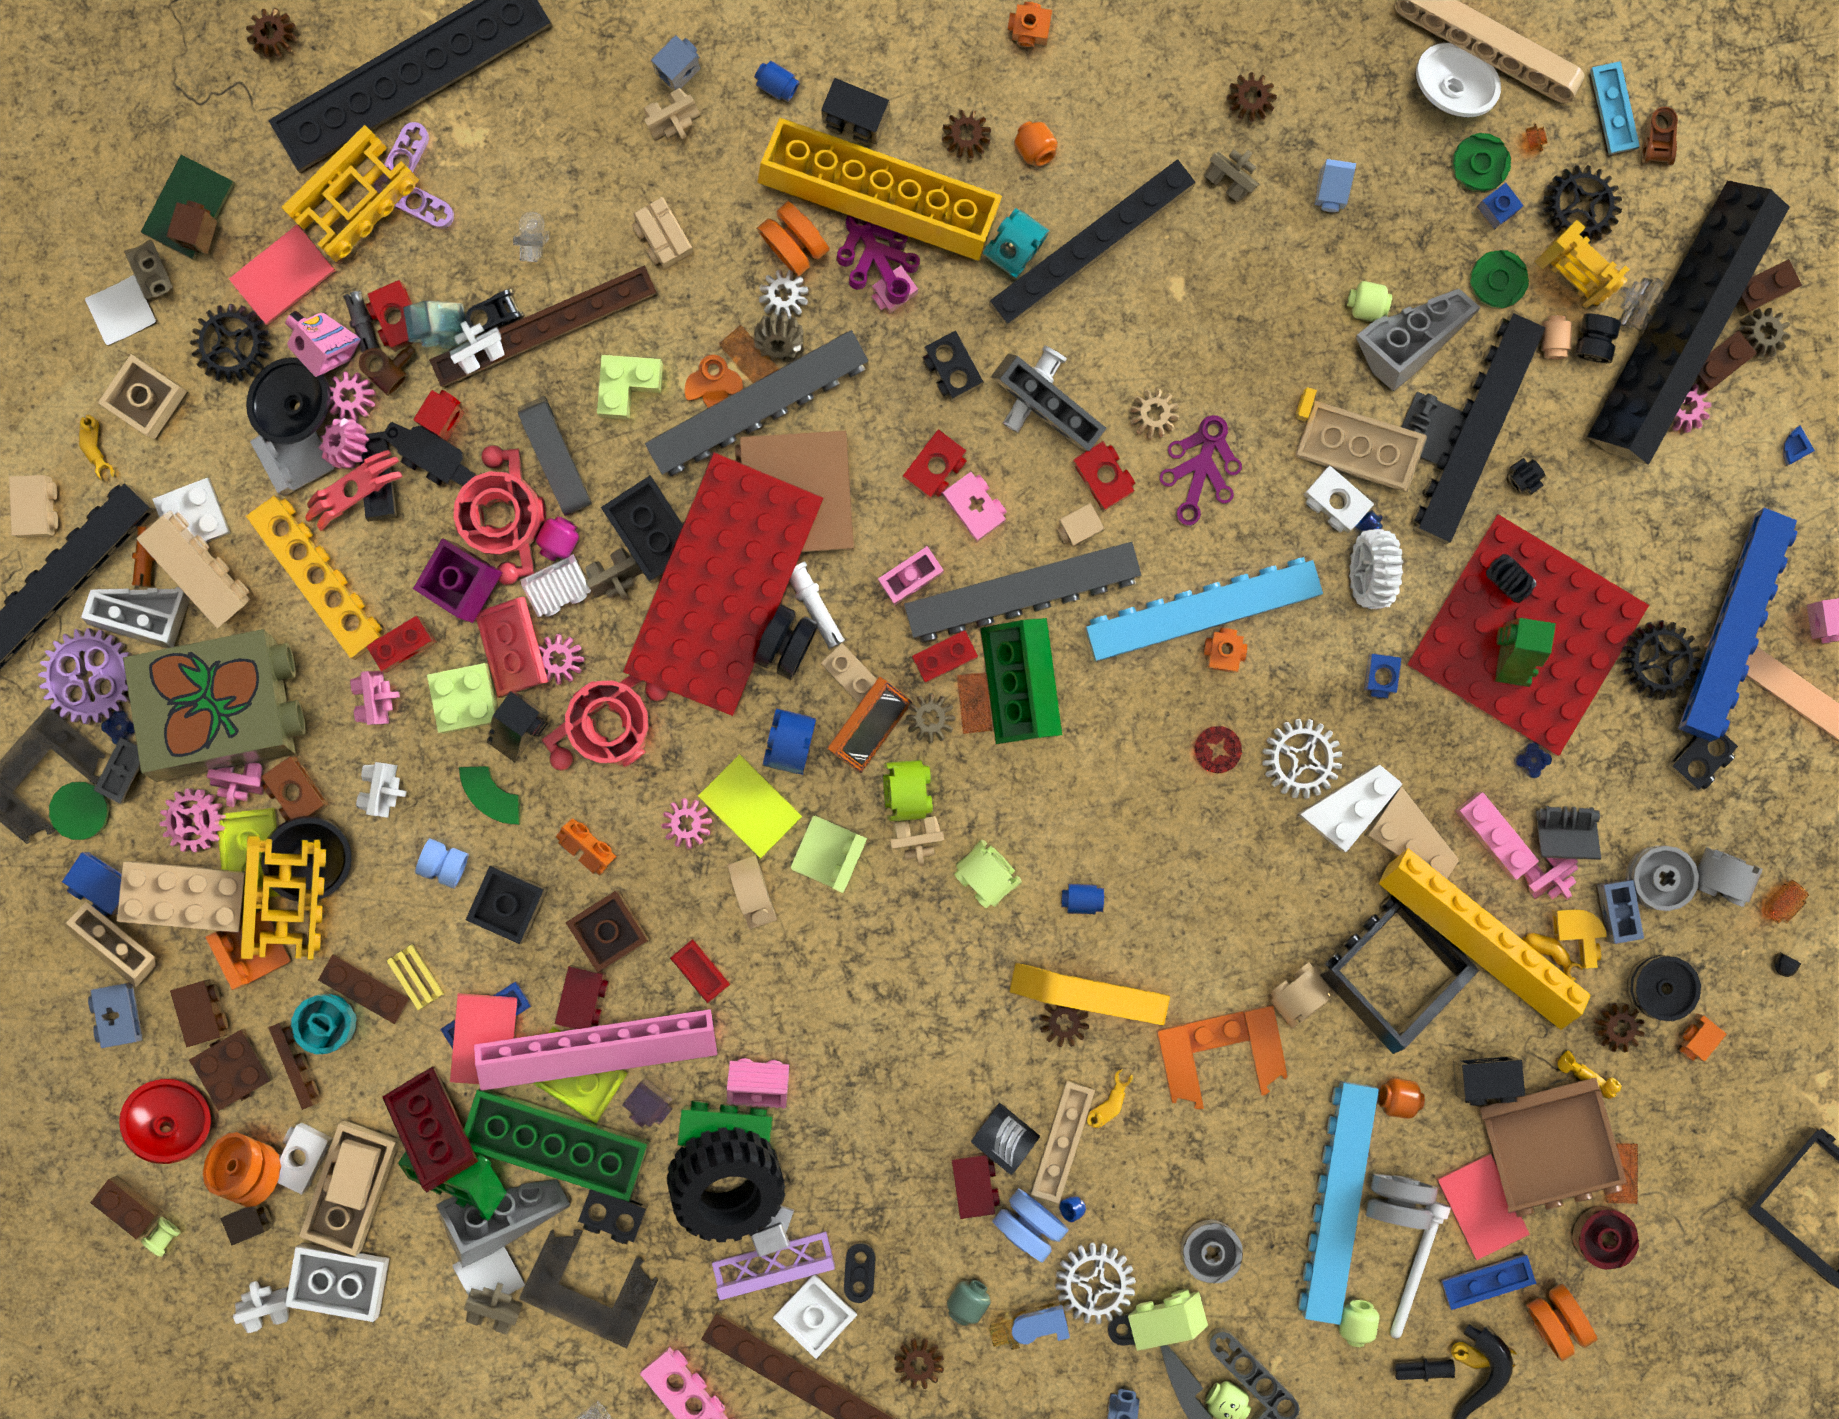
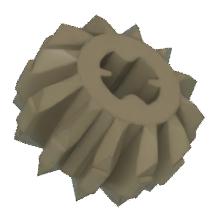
[1739,308,1791,358]
[754,312,804,362]
[905,693,956,743]

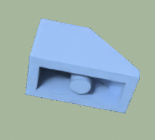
[1315,159,1356,212]

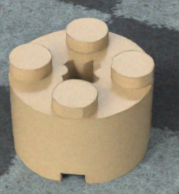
[1270,962,1337,1029]

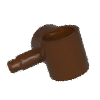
[359,345,416,396]

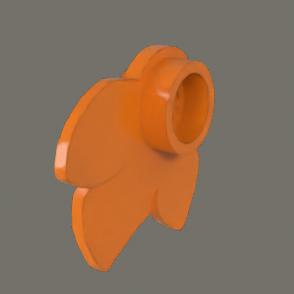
[685,355,743,408]

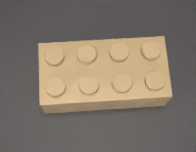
[136,510,250,629]
[117,861,245,932]
[299,1121,400,1256]

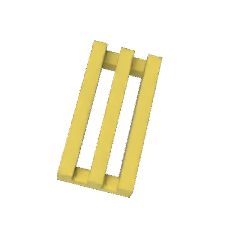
[386,944,444,1010]

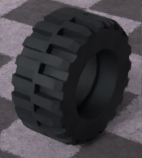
[667,1127,785,1242]

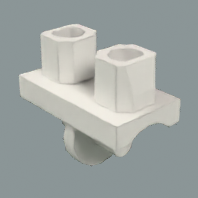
[449,321,505,374]
[356,762,407,817]
[233,1281,289,1333]

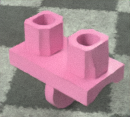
[350,671,400,725]
[207,763,264,807]
[1524,858,1578,900]

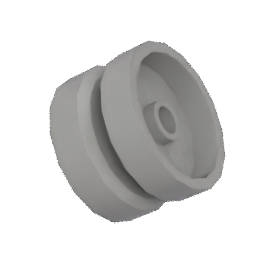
[1625,845,1699,911]
[1365,1174,1438,1230]

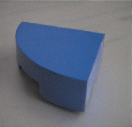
[1783,425,1815,466]

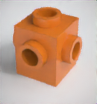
[1008,2,1052,47]
[1203,628,1248,673]

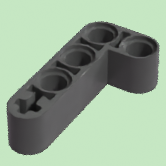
[517,396,592,516]
[1207,1327,1300,1419]

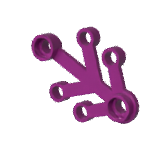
[836,215,920,305]
[1159,415,1242,526]

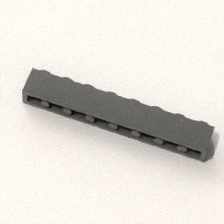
[645,330,869,477]
[904,542,1142,643]

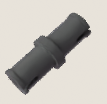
[343,291,379,353]

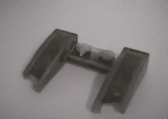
[0,705,106,844]
[519,1229,658,1349]

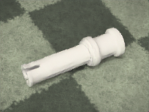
[1003,345,1067,433]
[789,561,845,649]

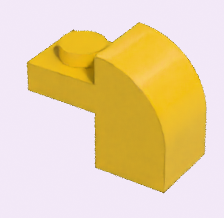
[1552,909,1607,968]

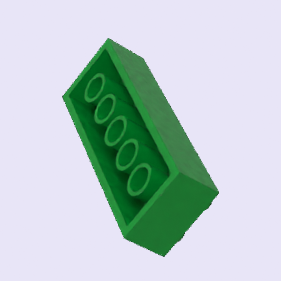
[464,1088,650,1202]

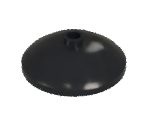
[246,357,330,444]
[261,816,351,902]

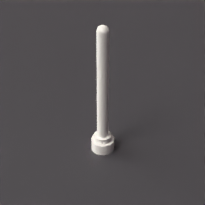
[1390,1202,1451,1339]

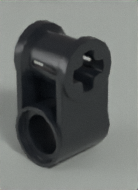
[465,289,525,335]

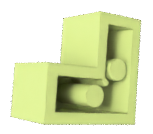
[597,355,663,420]
[1128,1289,1208,1351]

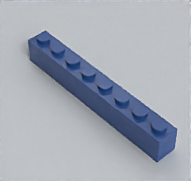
[1678,508,1797,742]

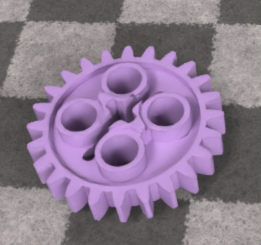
[38,628,132,724]

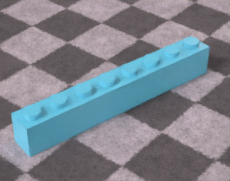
[1085,557,1323,662]
[1298,1081,1379,1325]

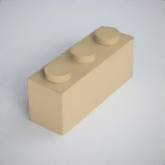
[66,902,156,987]

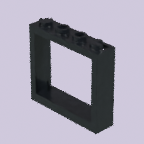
[1320,895,1480,1054]
[1741,1127,1839,1289]

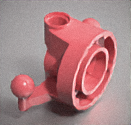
[453,445,546,585]
[541,675,669,770]

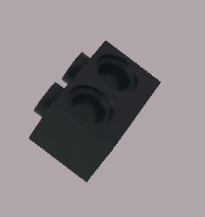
[922,330,984,402]
[1666,735,1738,790]
[578,1189,648,1244]

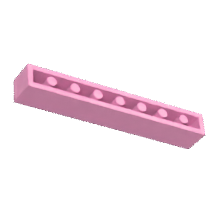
[474,1009,717,1091]

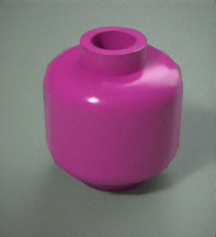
[536,516,579,562]

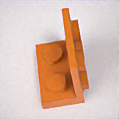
[205,911,291,990]

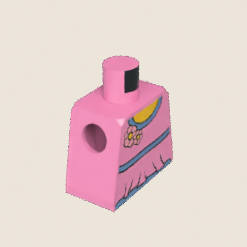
[285,311,361,377]

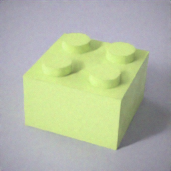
[427,663,498,734]

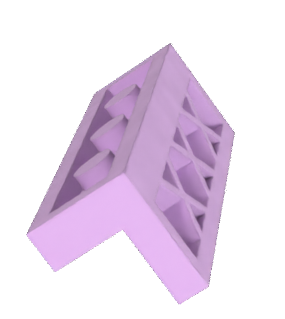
[712,1231,835,1300]

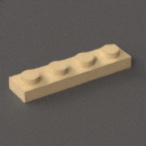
[1031,1080,1095,1203]

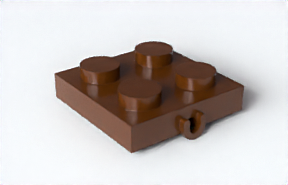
[189,1029,271,1111]

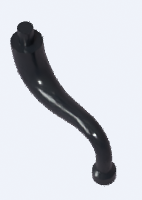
[1453,1324,1513,1419]

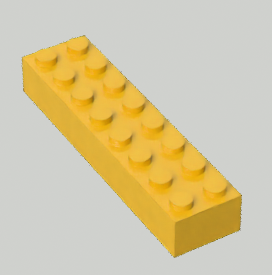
[757,118,1002,261]

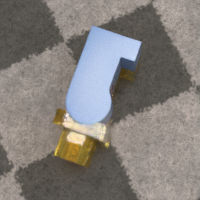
[989,1301,1070,1350]

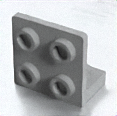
[250,431,335,497]

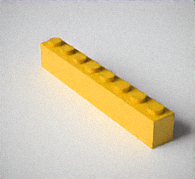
[1378,848,1591,1030]

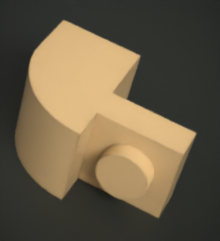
[728,855,777,929]

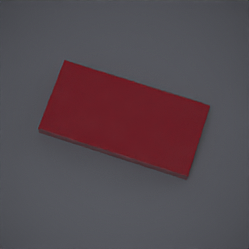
[382,1066,478,1193]

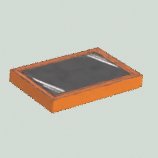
[828,677,912,773]

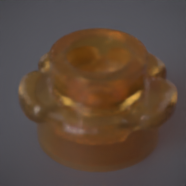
[1525,123,1548,151]

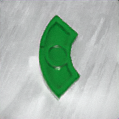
[459,766,520,825]

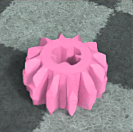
[329,372,376,422]
[1672,384,1711,433]
[318,418,370,469]
[538,634,584,685]
[661,798,712,848]

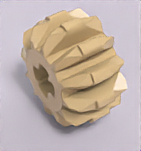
[1129,389,1180,439]

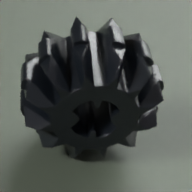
[1486,554,1537,603]

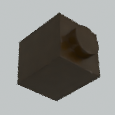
[220,1204,271,1246]

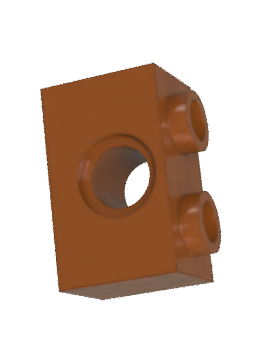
[261,756,329,821]

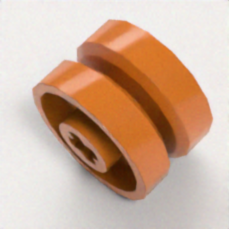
[756,201,830,277]
[203,1132,281,1207]
[1526,1283,1598,1362]

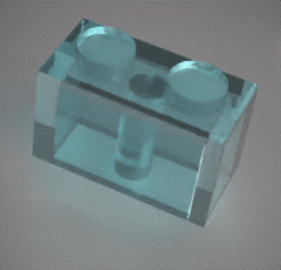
[403,300,466,348]

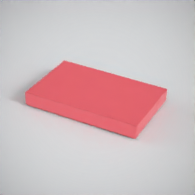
[229,224,335,326]
[476,597,548,698]
[450,993,517,1084]
[1437,1153,1530,1260]

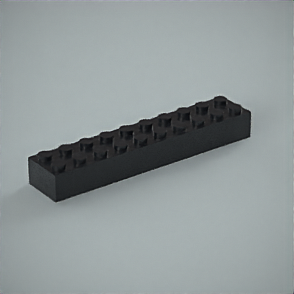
[1587,180,1790,465]

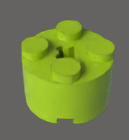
[883,760,933,822]

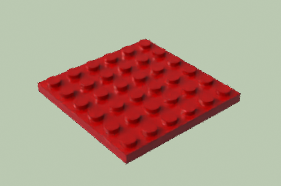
[1406,514,1649,756]

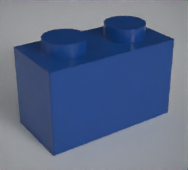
[62,852,122,916]

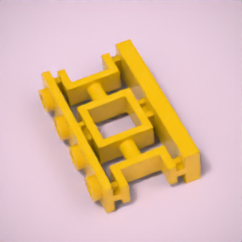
[281,125,419,262]
[1534,220,1630,309]
[241,836,326,960]

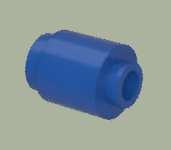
[754,61,800,102]
[1061,884,1104,915]

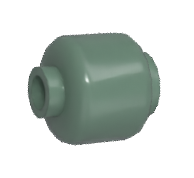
[947,1280,991,1326]

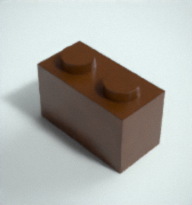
[167,200,217,255]
[1736,259,1802,316]
[1694,331,1757,393]
[170,979,228,1048]
[90,1176,163,1240]

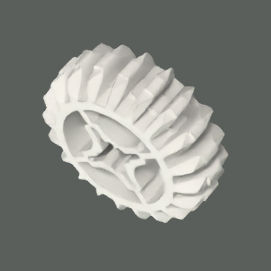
[1349,529,1404,609]
[1262,719,1342,799]
[1055,1243,1136,1324]

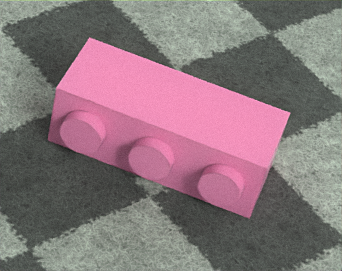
[1455,792,1539,880]

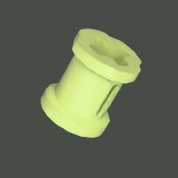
[141,1217,181,1257]

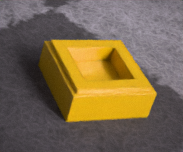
[1295,387,1317,422]

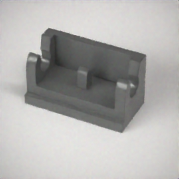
[94,737,140,804]

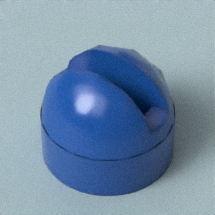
[1060,1196,1086,1222]

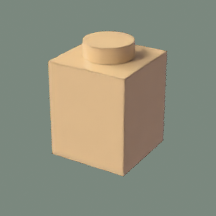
[1057,503,1105,548]

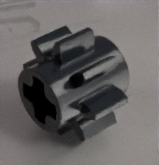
[1508,458,1546,495]

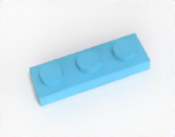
[1590,61,1640,155]

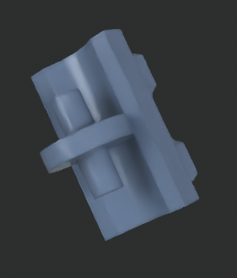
[1107,1389,1140,1419]

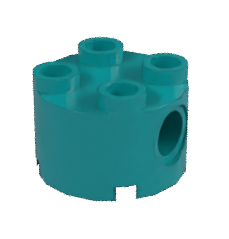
[982,208,1050,279]
[291,994,357,1054]

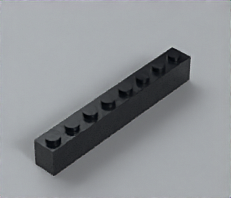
[989,159,1196,329]
[1413,313,1546,544]
[0,483,156,671]

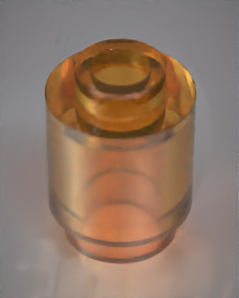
[1765,880,1809,924]

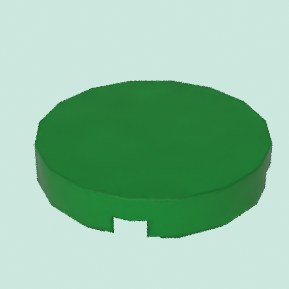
[1452,133,1511,193]
[1469,250,1529,309]
[49,782,110,840]

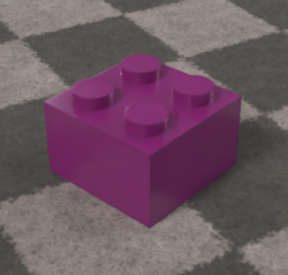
[413,538,503,623]

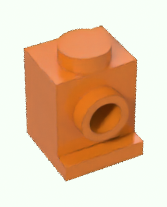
[1679,1014,1727,1062]

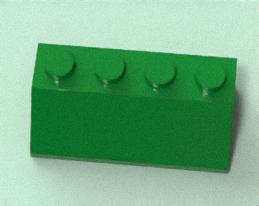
[980,618,1062,744]

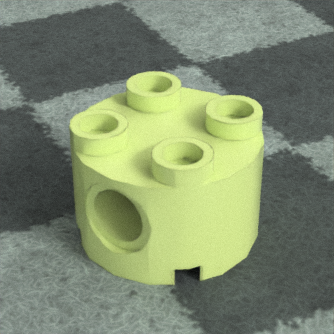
[954,840,1022,908]

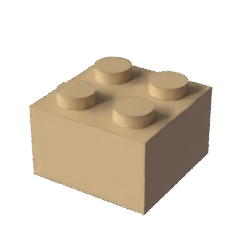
[98,354,188,440]

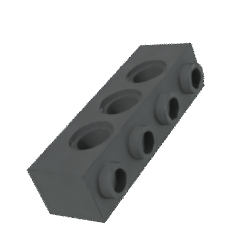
[991,354,1106,452]

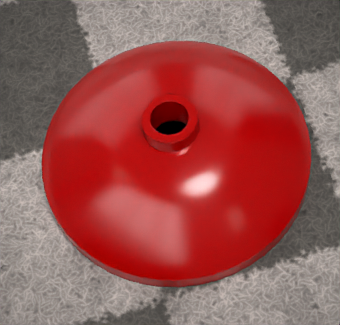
[119,1079,211,1164]

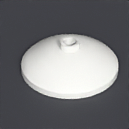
[1416,43,1501,117]

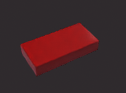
[670,939,730,1003]

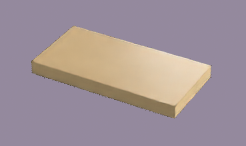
[1295,401,1427,493]

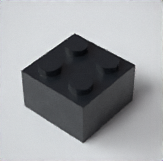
[821,78,890,145]
[465,865,548,944]
[1453,1056,1525,1106]

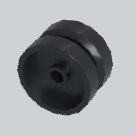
[753,604,819,680]
[1627,955,1701,1021]

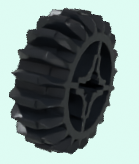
[1542,165,1622,244]
[190,304,272,384]
[1620,620,1702,700]

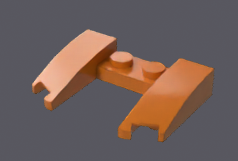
[1156,1005,1288,1110]

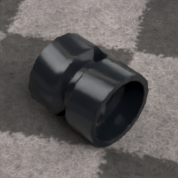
[1574,313,1621,364]

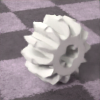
[759,270,808,319]

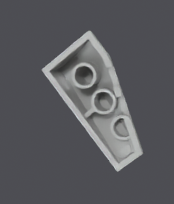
[1356,289,1480,392]
[436,1179,570,1268]

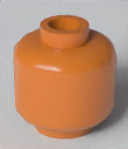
[1014,121,1058,166]
[1378,1078,1425,1119]

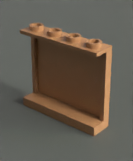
[735,430,854,552]
[1480,1077,1627,1217]

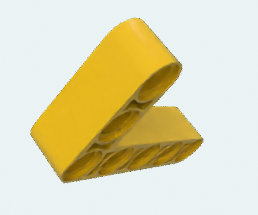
[1009,963,1170,1025]

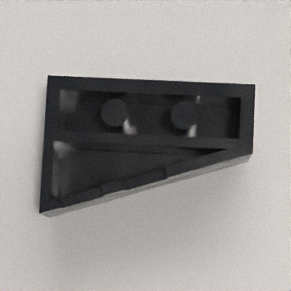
[487,691,550,763]

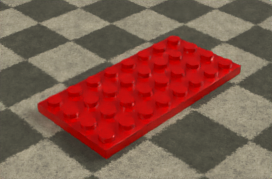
[623,452,824,716]

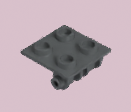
[1401,391,1464,464]
[1536,806,1601,860]

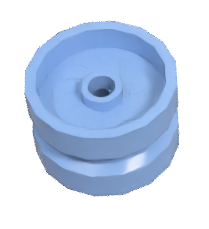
[992,1188,1069,1263]

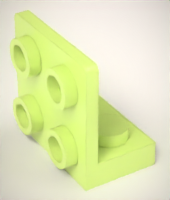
[791,816,868,893]

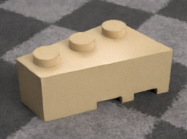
[1364,786,1459,879]

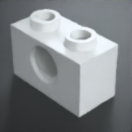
[1303,465,1374,533]
[277,1123,333,1195]

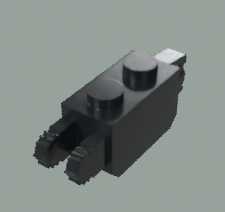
[382,422,477,486]

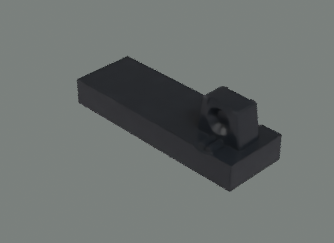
[359,431,397,522]

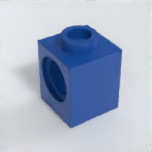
[1477,183,1524,230]
[1364,654,1401,699]

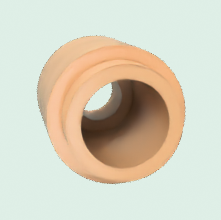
[1541,315,1572,359]

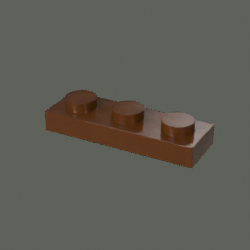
[318,954,410,1024]
[268,1021,319,1110]

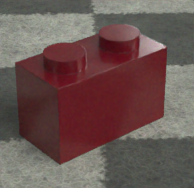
[554,965,609,1029]
[951,1153,1000,1219]

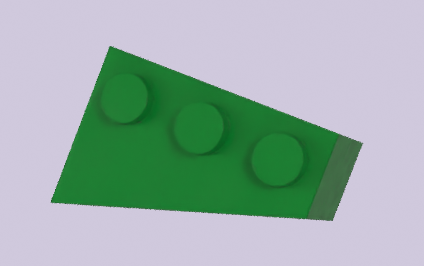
[1495,618,1556,687]
[677,1100,773,1146]
[398,1151,507,1221]

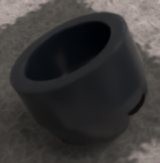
[1774,952,1801,977]

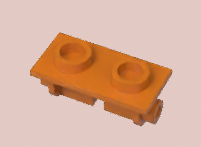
[556,818,617,876]

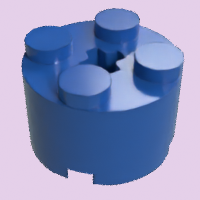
[762,708,816,775]

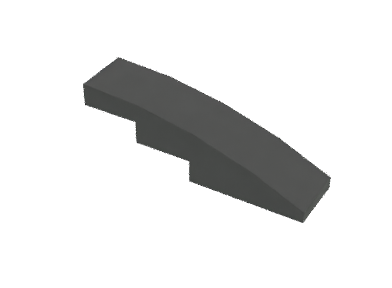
[1159,1345,1213,1419]

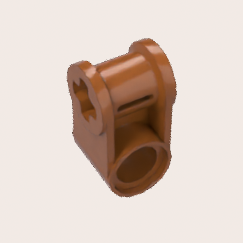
[1642,106,1678,166]

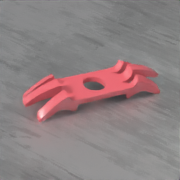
[305,450,403,531]

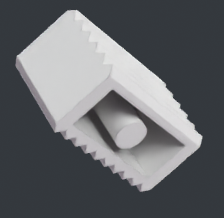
[521,554,591,617]

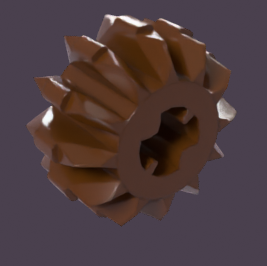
[246,8,297,59]
[1226,72,1277,124]
[942,110,991,160]
[1594,1003,1645,1053]
[1039,1004,1089,1047]
[894,1338,944,1389]

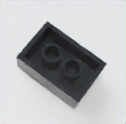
[601,475,683,584]

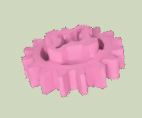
[159,788,226,852]

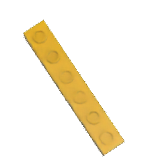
[246,495,383,660]

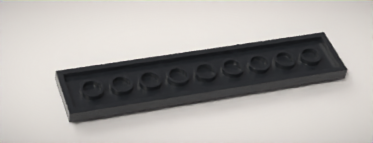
[268,0,552,173]

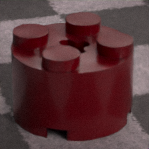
[1572,1206,1639,1270]

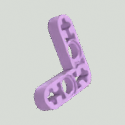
[374,122,454,229]

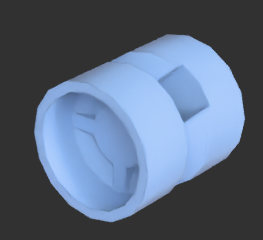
[415,838,469,889]

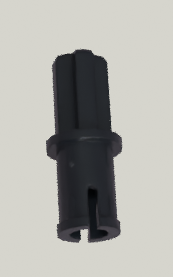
[1394,1358,1455,1382]

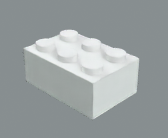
[285,1243,389,1322]

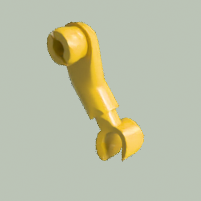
[79,415,115,480]
[1522,933,1583,981]
[1558,1050,1622,1099]
[1087,1068,1133,1128]
[1451,1342,1517,1369]

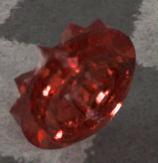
[1194,726,1242,773]

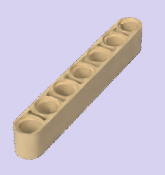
[1395,0,1585,104]

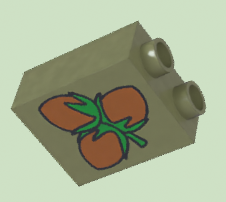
[123,629,305,782]

